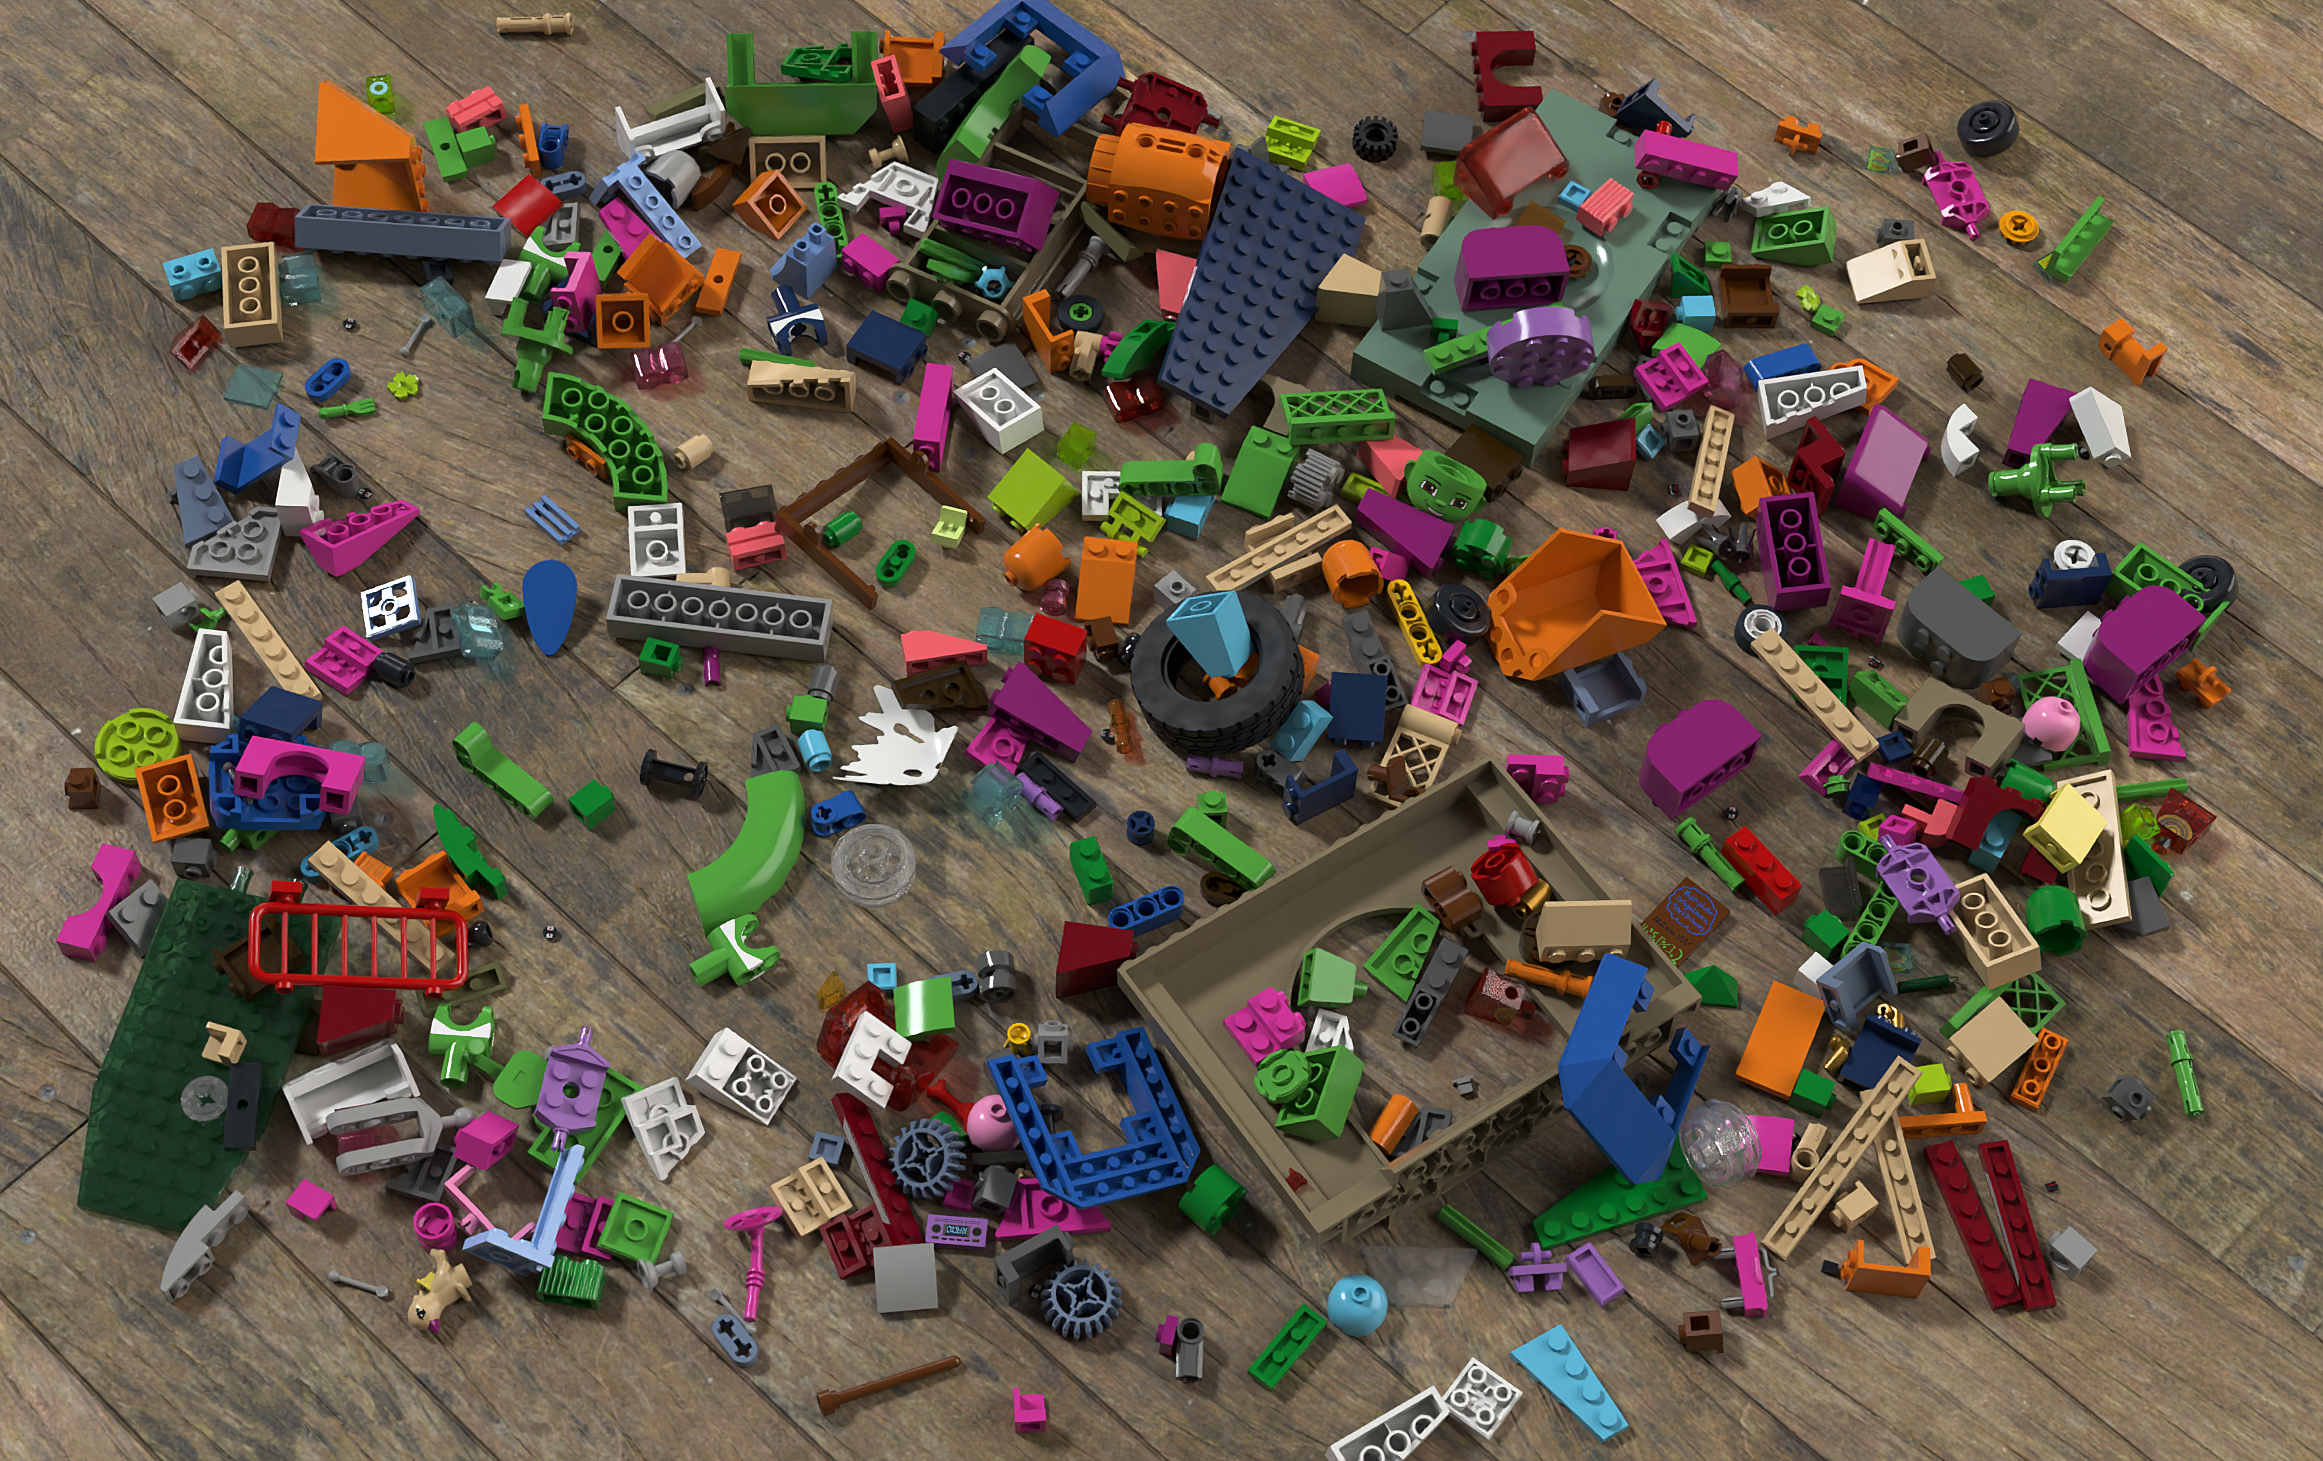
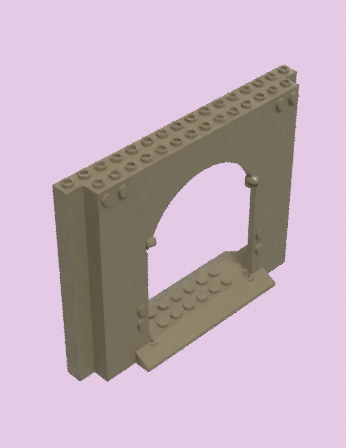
[1117,754,1702,1247]

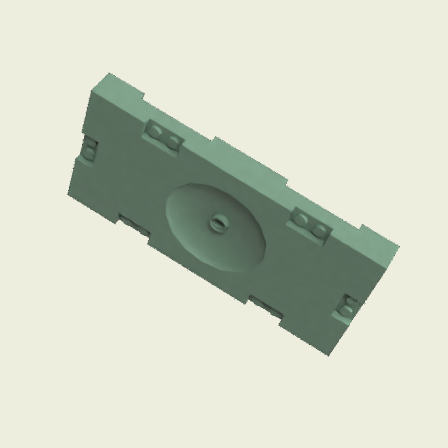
[1350,89,1722,470]

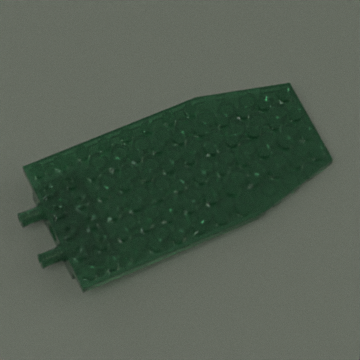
[77,866,342,1233]

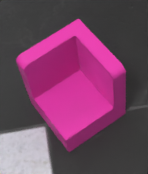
[1370,546,1412,581]
[1878,814,1917,846]
[286,1179,338,1221]
[1013,1388,1046,1433]

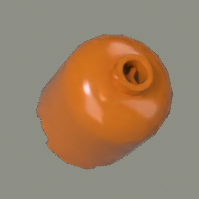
[1002,523,1071,591]
[1321,540,1384,608]

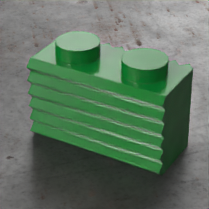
[1069,836,1114,906]
[536,1255,606,1310]

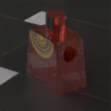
[2149,787,2217,855]
[1463,967,1536,1026]

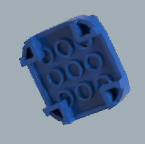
[208,734,327,830]

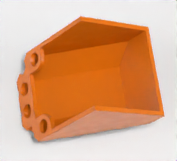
[315,80,429,212]
[1484,528,1667,681]

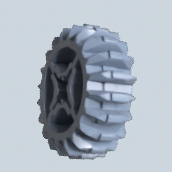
[888,1118,967,1200]
[1041,1259,1122,1341]

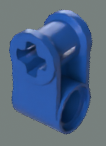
[538,122,569,170]
[811,790,866,838]

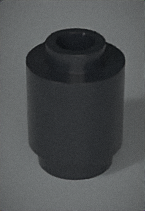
[373,652,416,688]

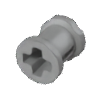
[1505,810,1541,845]

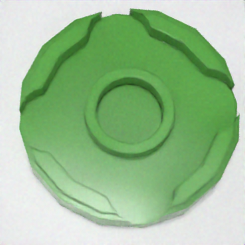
[1254,1049,1312,1104]

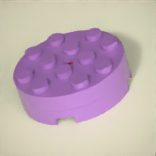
[1486,307,1595,388]

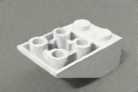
[685,1027,797,1126]

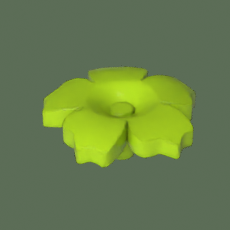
[1795,285,1820,314]
[387,372,419,400]

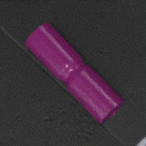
[703,646,721,687]

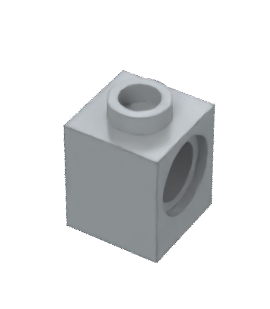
[152,582,201,631]
[2044,1226,2098,1280]

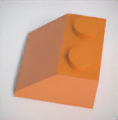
[731,169,808,241]
[594,293,650,349]
[1730,456,1792,520]

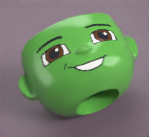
[1404,449,1487,523]

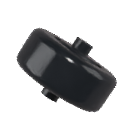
[1957,100,2019,158]
[2178,555,2239,614]
[1425,583,1491,647]

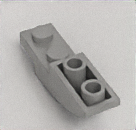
[160,1190,251,1304]

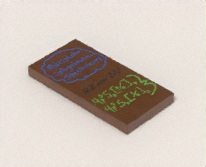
[1640,877,1731,968]

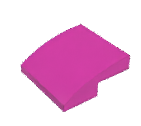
[1303,163,1368,208]
[1633,342,1709,412]
[305,625,383,696]
[1409,663,1479,727]
[1726,1115,1794,1177]
[555,1192,614,1261]

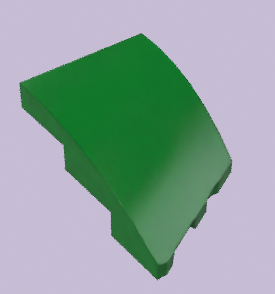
[1791,645,1849,707]

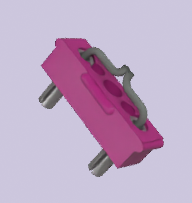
[1714,1231,1777,1318]

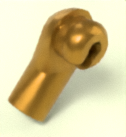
[1877,1003,1905,1029]
[1822,1034,1850,1075]

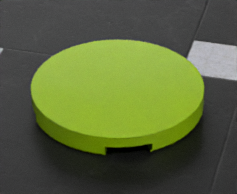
[94,708,182,785]

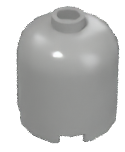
[642,150,701,210]

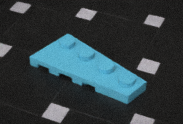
[1509,1324,1629,1444]

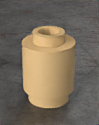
[674,434,714,471]

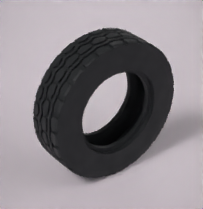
[1130,590,1305,756]

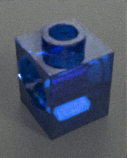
[1842,773,1884,821]

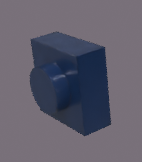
[1876,730,1913,766]

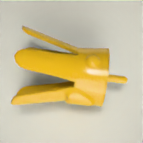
[1003,1023,1032,1057]

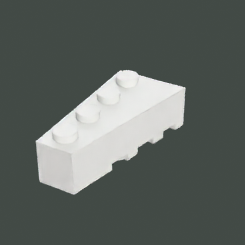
[1758,365,1867,440]
[173,628,234,744]
[1325,1385,1450,1461]

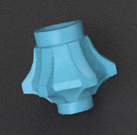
[974,266,1014,302]

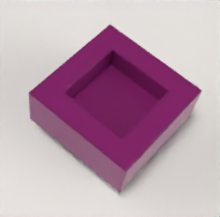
[1155,1315,1179,1356]

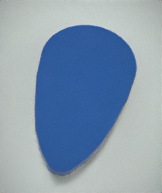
[522,560,578,656]

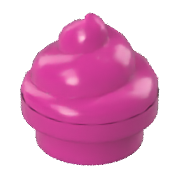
[1314,680,1331,706]

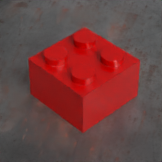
[1024,613,1087,685]

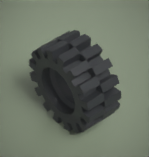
[1352,116,1398,163]

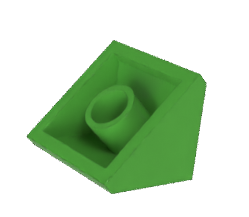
[1847,670,1910,730]

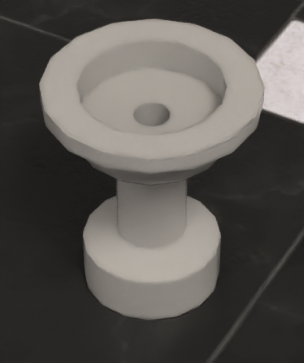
[636,1251,687,1294]

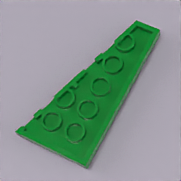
[1531,1132,1707,1251]

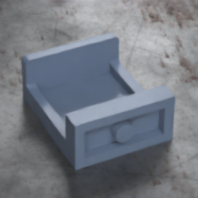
[1559,651,1647,728]
[1816,941,1898,1033]

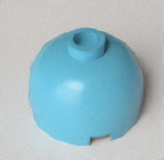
[1327,1274,1388,1337]

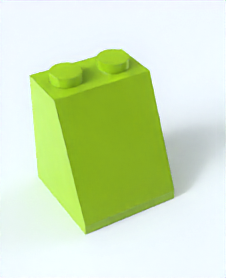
[987,448,1080,533]

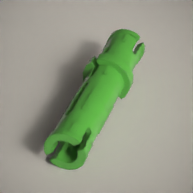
[2166,1030,2204,1117]

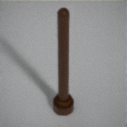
[816,1356,961,1417]

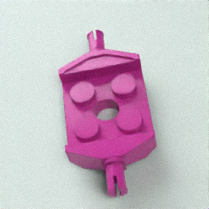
[1921,151,1990,241]

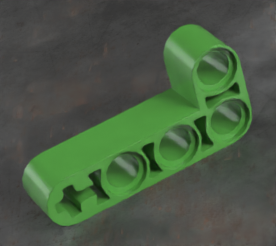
[1118,443,1223,497]
[452,722,554,820]
[1167,807,1276,891]

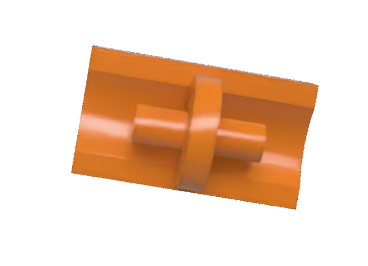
[1774,115,1823,156]
[2175,657,2231,709]

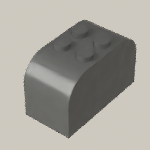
[1896,566,2022,689]

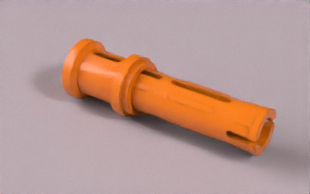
[1504,958,1594,1001]

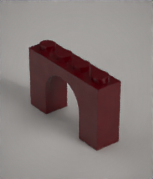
[1470,31,1543,122]
[1944,775,2059,885]

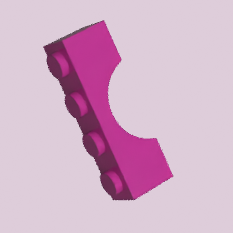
[56,843,141,962]

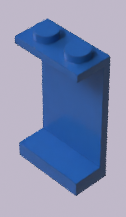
[213,403,301,495]

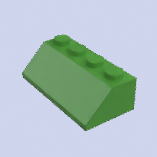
[2104,542,2230,652]

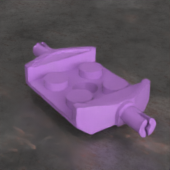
[1876,834,1960,935]
[534,1026,610,1153]

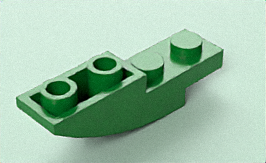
[1102,319,1176,381]
[433,803,507,900]

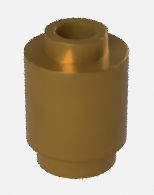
[1512,878,1552,919]

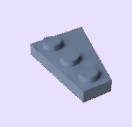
[173,455,234,548]

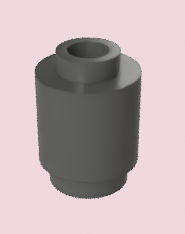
[807,665,841,706]

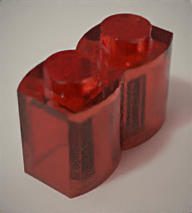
[246,202,301,248]
[1104,374,1164,423]

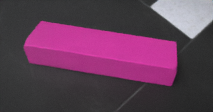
[1798,738,1856,796]

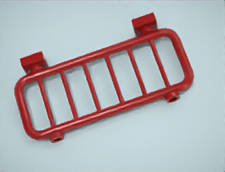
[248,880,468,999]

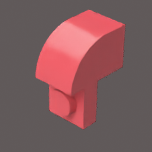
[1900,798,1957,848]

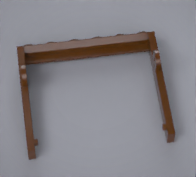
[774,437,986,611]

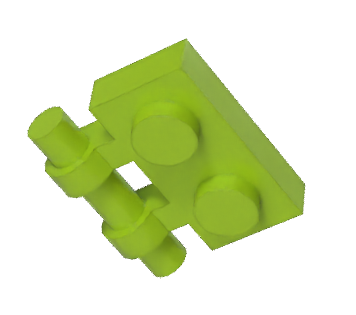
[1100,491,1166,558]

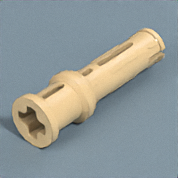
[497,13,573,35]

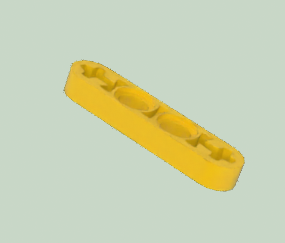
[1386,579,1442,668]

